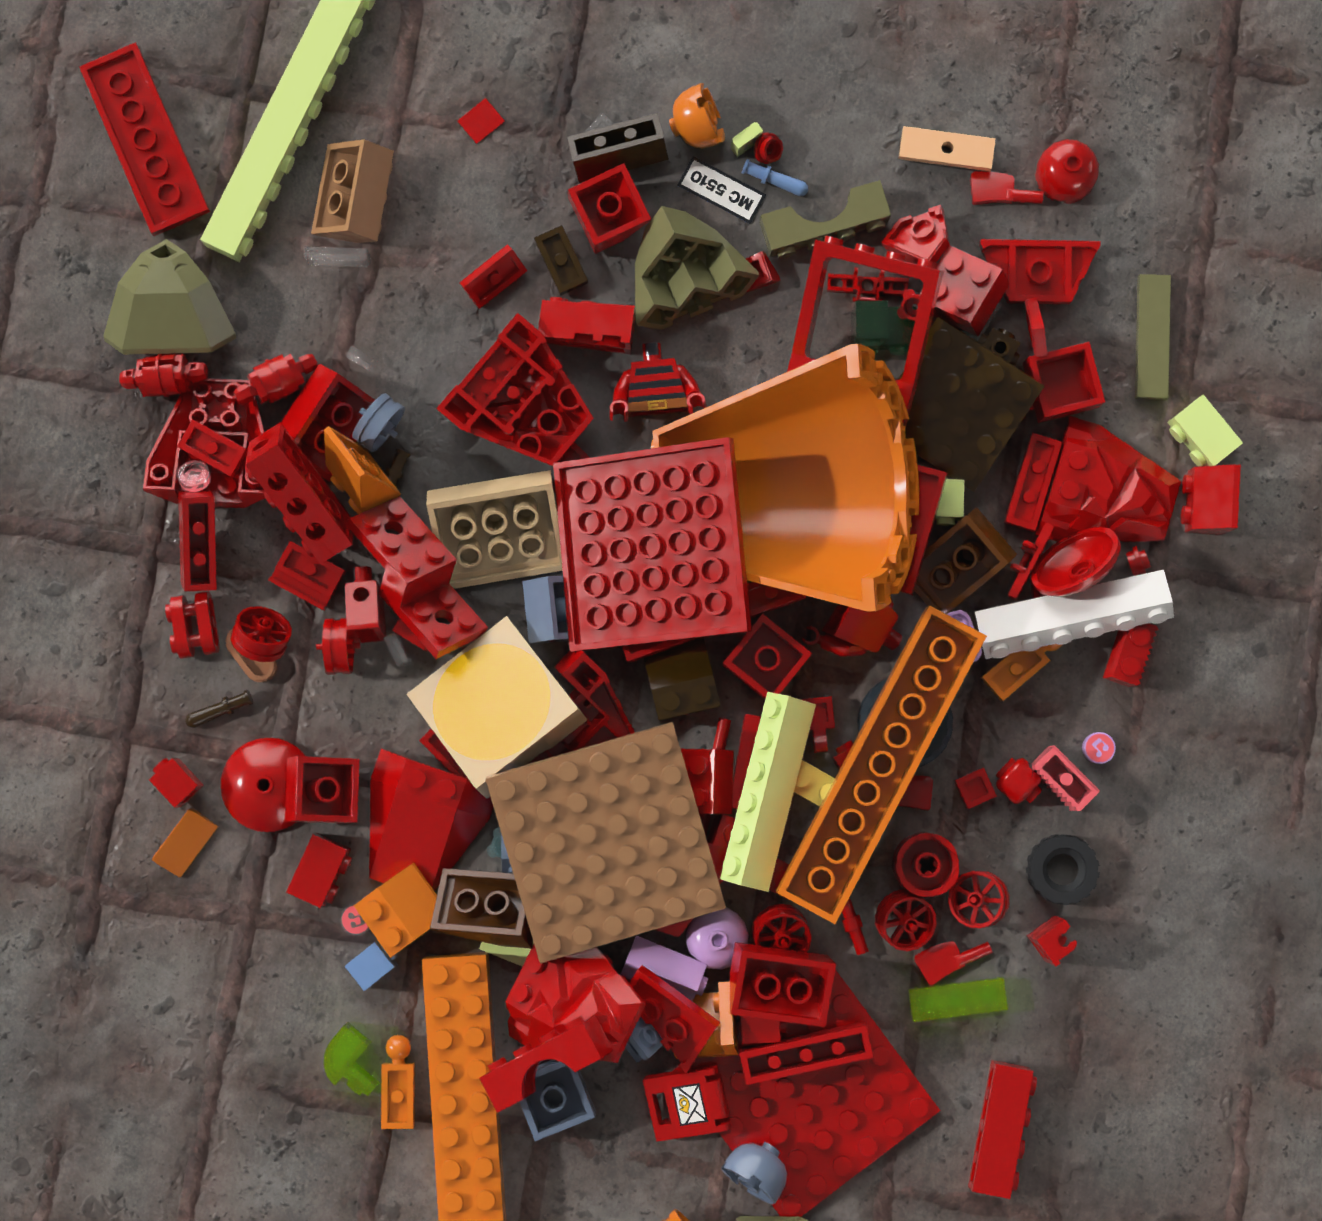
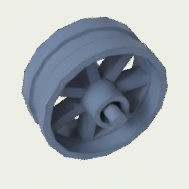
[352,393,405,452]

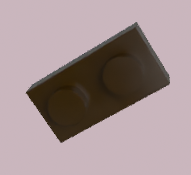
[534,225,588,296]

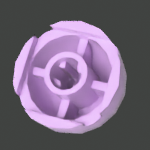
[686,907,749,970]

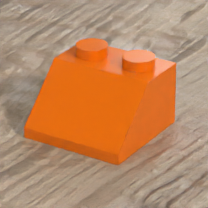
[353,863,437,958]

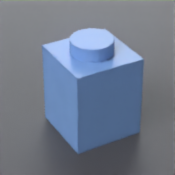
[345,940,398,991]

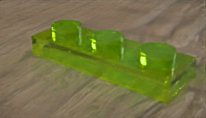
[908,977,1008,1022]

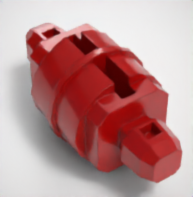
[119,354,208,397]
[233,354,318,404]

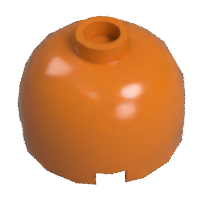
[669,83,725,149]

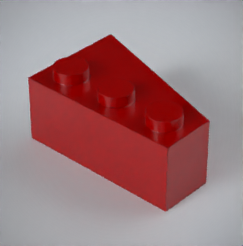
[538,297,635,355]

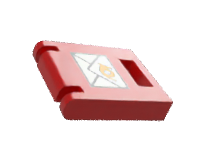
[643,1064,732,1142]

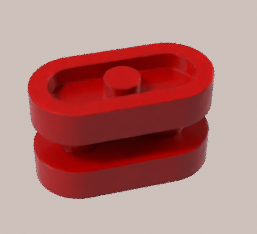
[165,591,220,659]

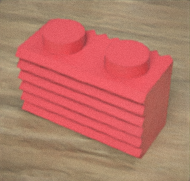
[1031,745,1100,811]

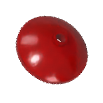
[1031,527,1121,597]
[221,738,306,832]

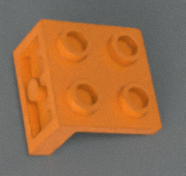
[674,982,738,1059]

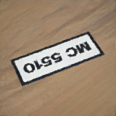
[677,156,766,224]

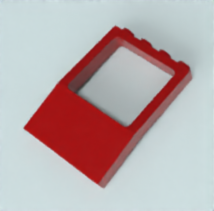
[787,236,943,429]

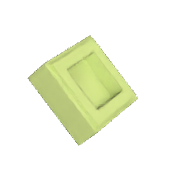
[731,122,763,157]

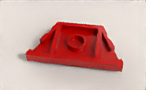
[979,239,1101,304]

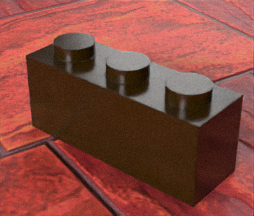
[567,113,669,183]

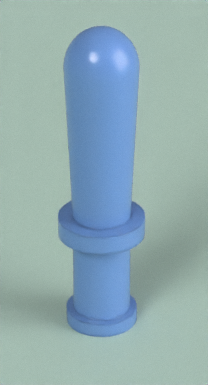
[741,159,808,196]

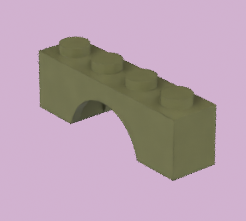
[759,180,891,259]

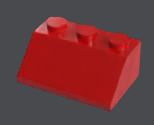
[281,364,375,482]
[730,942,836,1027]

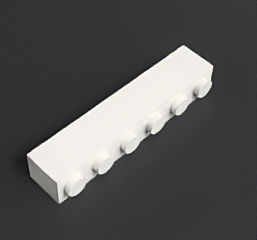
[975,570,1174,659]

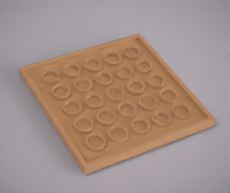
[485,722,726,964]

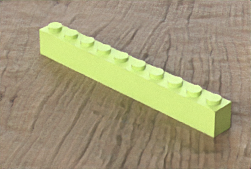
[200,0,376,262]

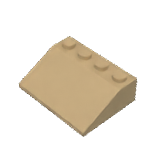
[426,470,563,589]

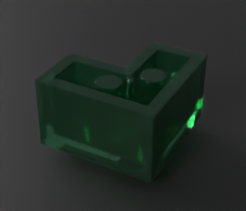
[851,301,916,355]

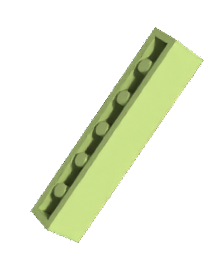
[720,692,816,892]

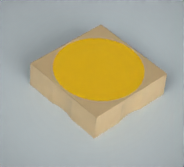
[406,616,587,798]

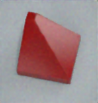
[746,251,781,292]

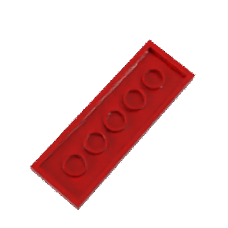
[79,42,211,236]

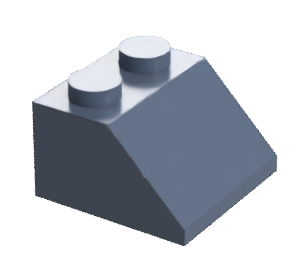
[522,576,569,644]

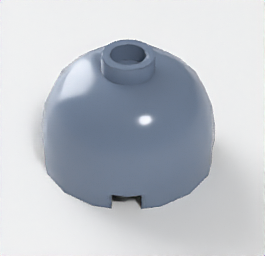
[721,1142,787,1205]

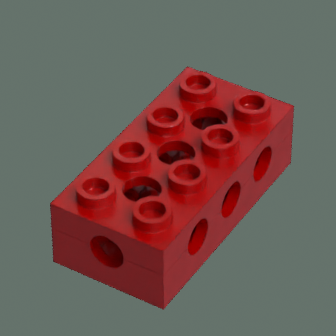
[245,422,353,564]

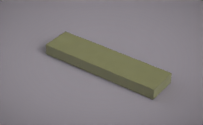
[1135,274,1171,400]

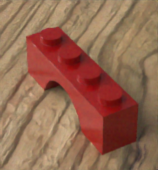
[479,1015,614,1113]

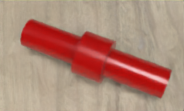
[841,897,869,955]

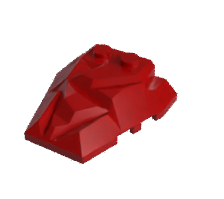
[436,313,594,466]
[1035,416,1181,542]
[505,944,646,1063]

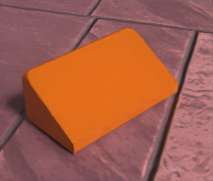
[151,808,219,878]

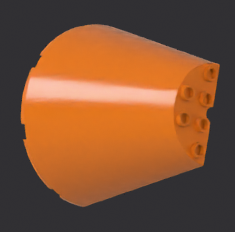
[651,344,919,612]

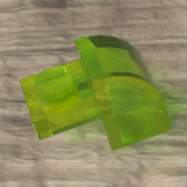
[324,1022,380,1096]

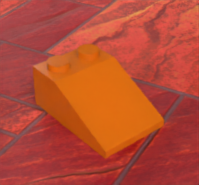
[324,426,401,514]

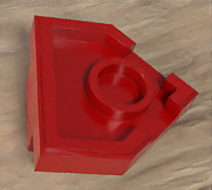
[881,205,950,264]

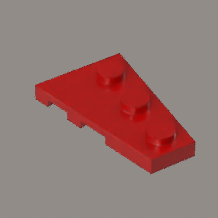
[629,965,721,1074]

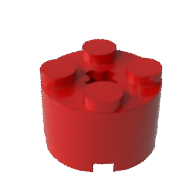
[892,832,959,897]

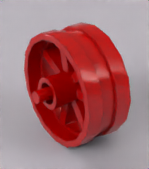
[230,606,292,662]
[316,618,361,675]
[948,871,1010,929]
[875,889,937,952]
[752,904,812,952]

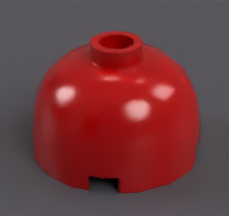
[1035,139,1099,204]

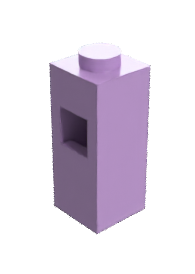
[620,936,708,1001]

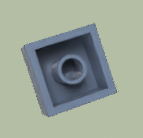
[519,1060,596,1141]

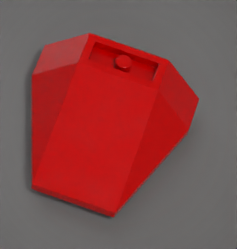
[143,378,265,508]

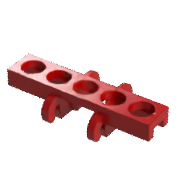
[827,267,909,309]
[1008,522,1055,601]

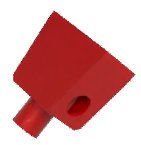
[345,566,387,643]

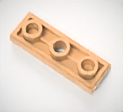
[898,126,995,172]

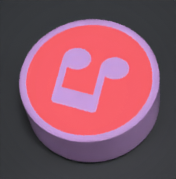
[1082,732,1116,764]

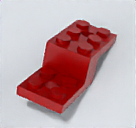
[347,496,488,659]

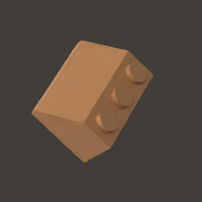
[311,139,394,243]

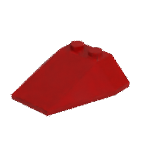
[369,749,494,891]

